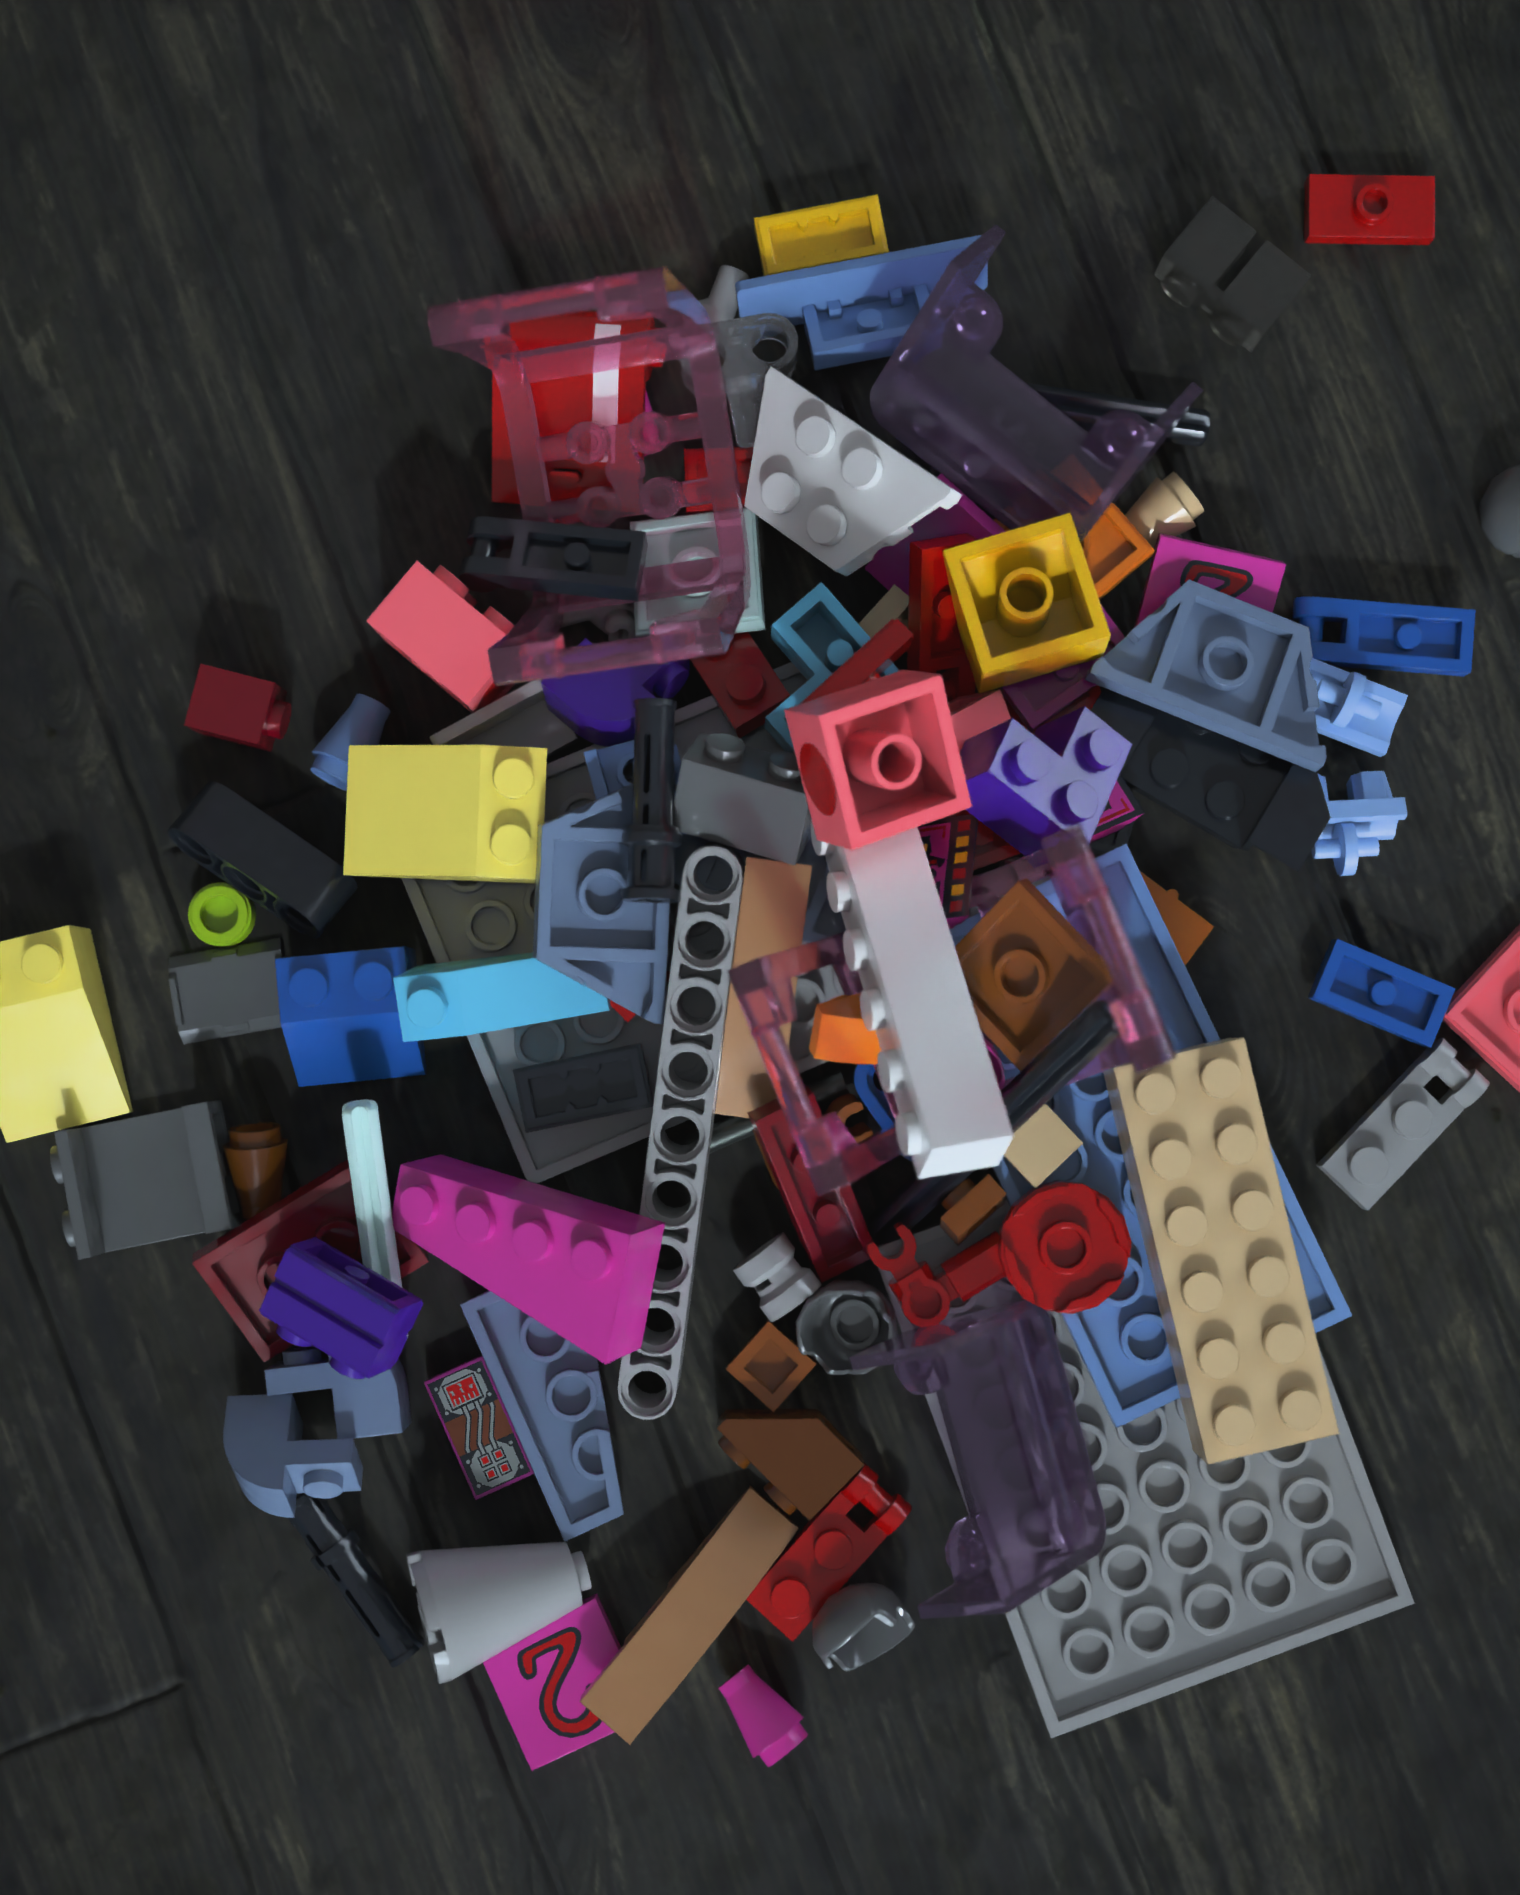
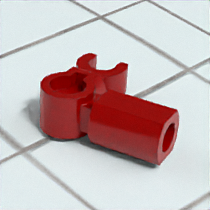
[865,1222,1005,1327]

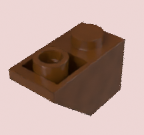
[717,1409,864,1521]

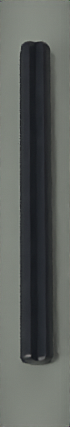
[867,1000,1124,1245]

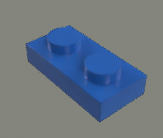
[1307,939,1456,1048]

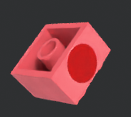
[366,561,531,713]
[784,670,972,850]

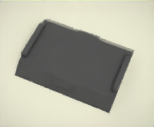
[168,937,284,1044]

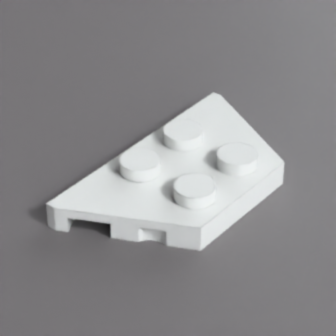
[744,367,962,576]

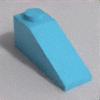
[393,952,612,1042]

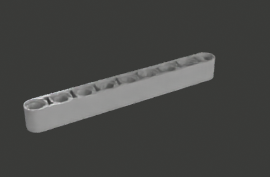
[618,842,745,1420]

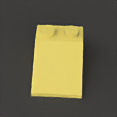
[343,745,547,884]
[0,925,133,1143]

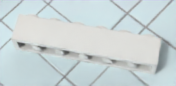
[810,819,1014,1179]

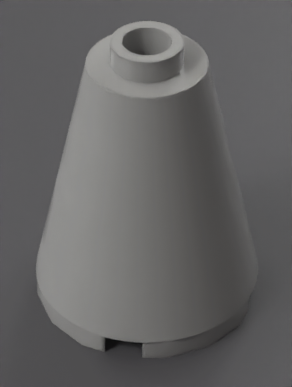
[406,1542,592,1684]

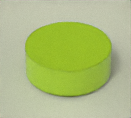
[188,883,256,947]

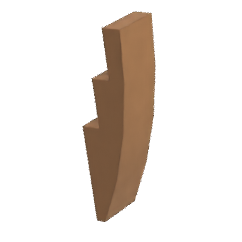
[715,857,812,1118]
[580,1485,799,1745]

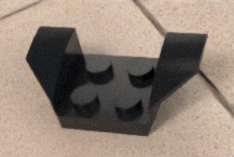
[1091,688,1331,872]

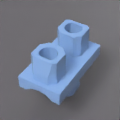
[1310,658,1408,757]
[1311,771,1408,876]

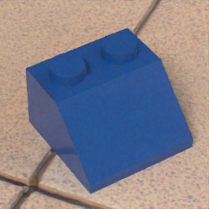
[275,946,427,1087]

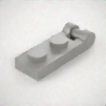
[1316,1037,1490,1211]

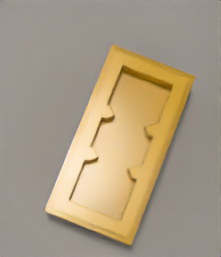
[754,194,889,276]

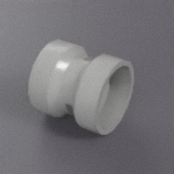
[733,1232,822,1322]

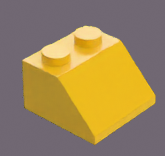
[943,513,1111,694]

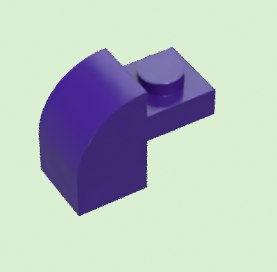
[541,626,690,747]

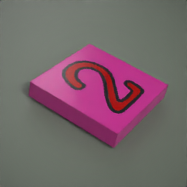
[1134,533,1286,628]
[483,1594,621,1771]

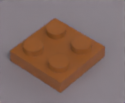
[955,878,1121,1072]

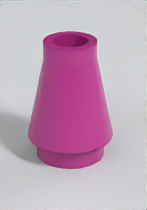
[718,1664,809,1767]

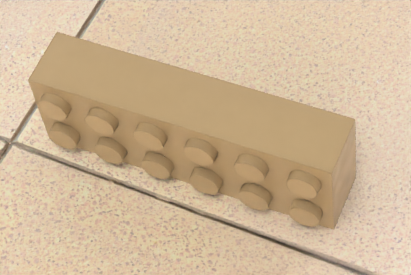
[1102,1038,1339,1465]

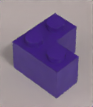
[960,706,1132,867]

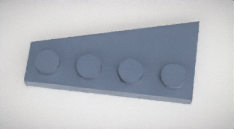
[460,1290,624,1542]

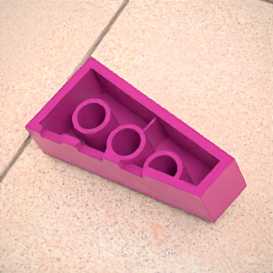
[392,1154,665,1364]

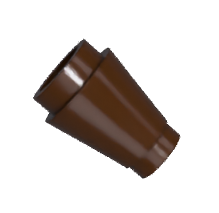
[223,1122,288,1219]

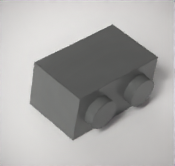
[672,732,811,865]

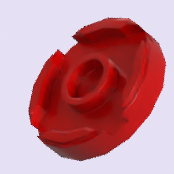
[998,1181,1131,1314]

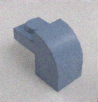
[264,1346,412,1439]
[223,1393,363,1518]

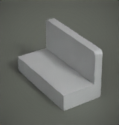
[430,676,579,759]

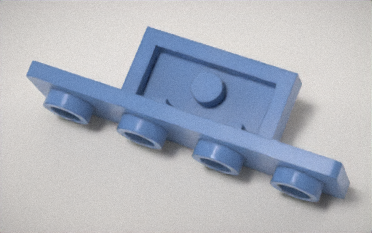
[735,235,988,370]

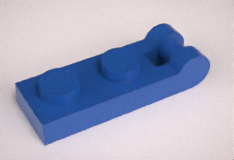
[1292,596,1476,677]

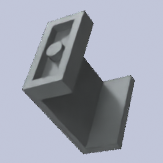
[50,1100,245,1260]

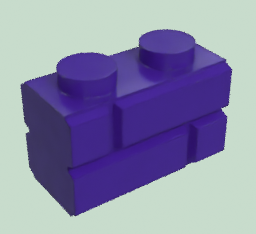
[259,1237,424,1379]

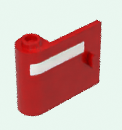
[492,305,666,512]

